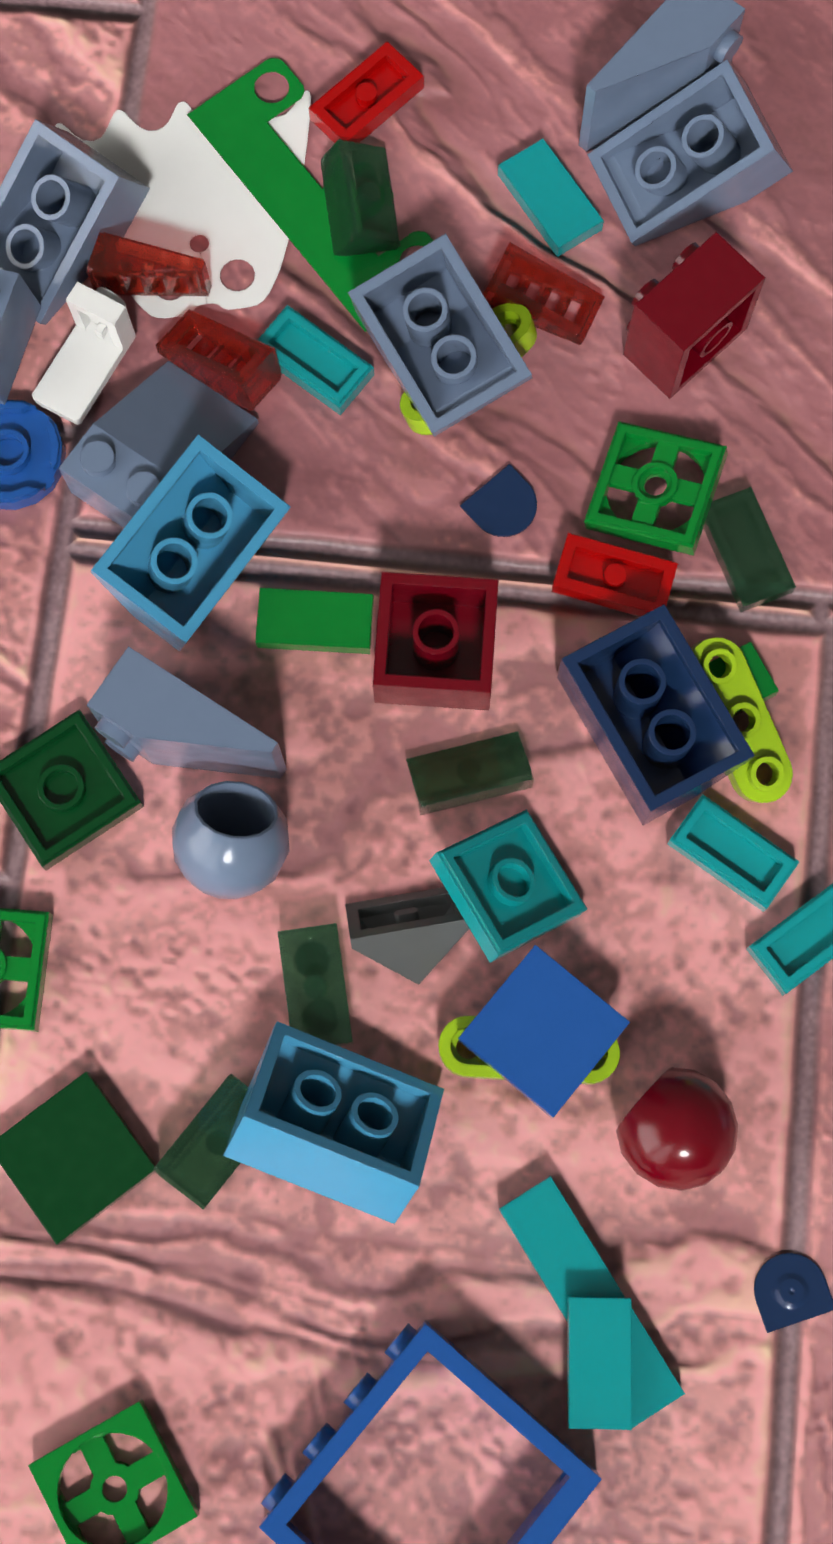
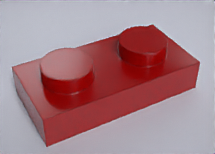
[308,41,424,154]
[551,533,678,617]

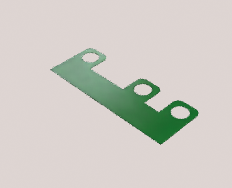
[187,58,434,332]

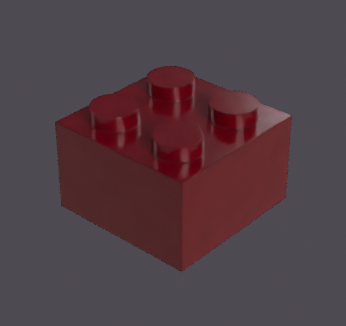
[623,232,766,399]
[373,572,499,711]

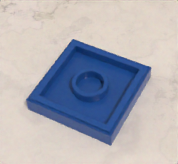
[458,945,630,1118]

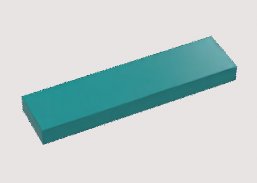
[499,1176,685,1428]

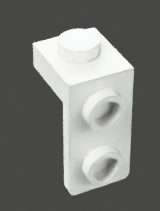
[32,281,136,425]

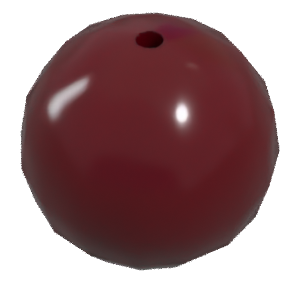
[616,1067,738,1191]

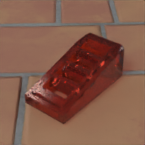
[87,232,212,296]
[482,242,605,345]
[155,309,282,411]

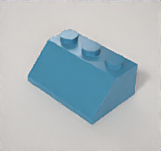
[91,434,291,652]
[223,1021,444,1224]

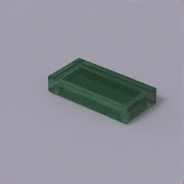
[703,487,796,613]

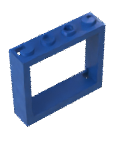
[259,1320,602,1544]

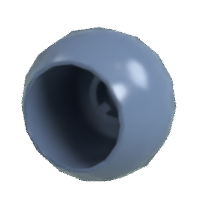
[172,781,290,899]

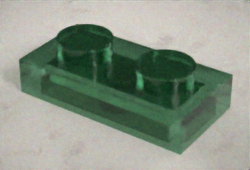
[278,923,354,1046]

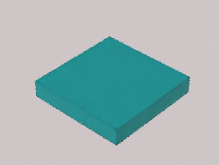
[429,810,587,963]

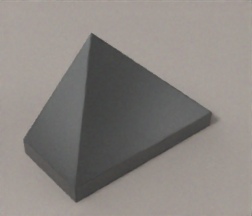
[345,887,469,985]

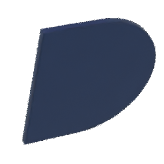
[460,464,537,537]
[754,1253,833,1333]

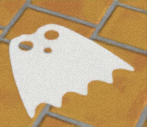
[55,90,311,319]

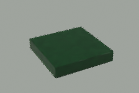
[0,709,144,870]
[0,1072,159,1245]

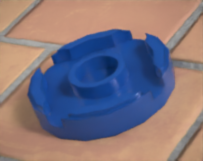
[0,400,66,510]

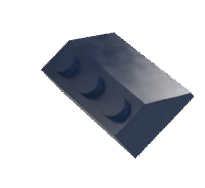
[557,604,755,825]

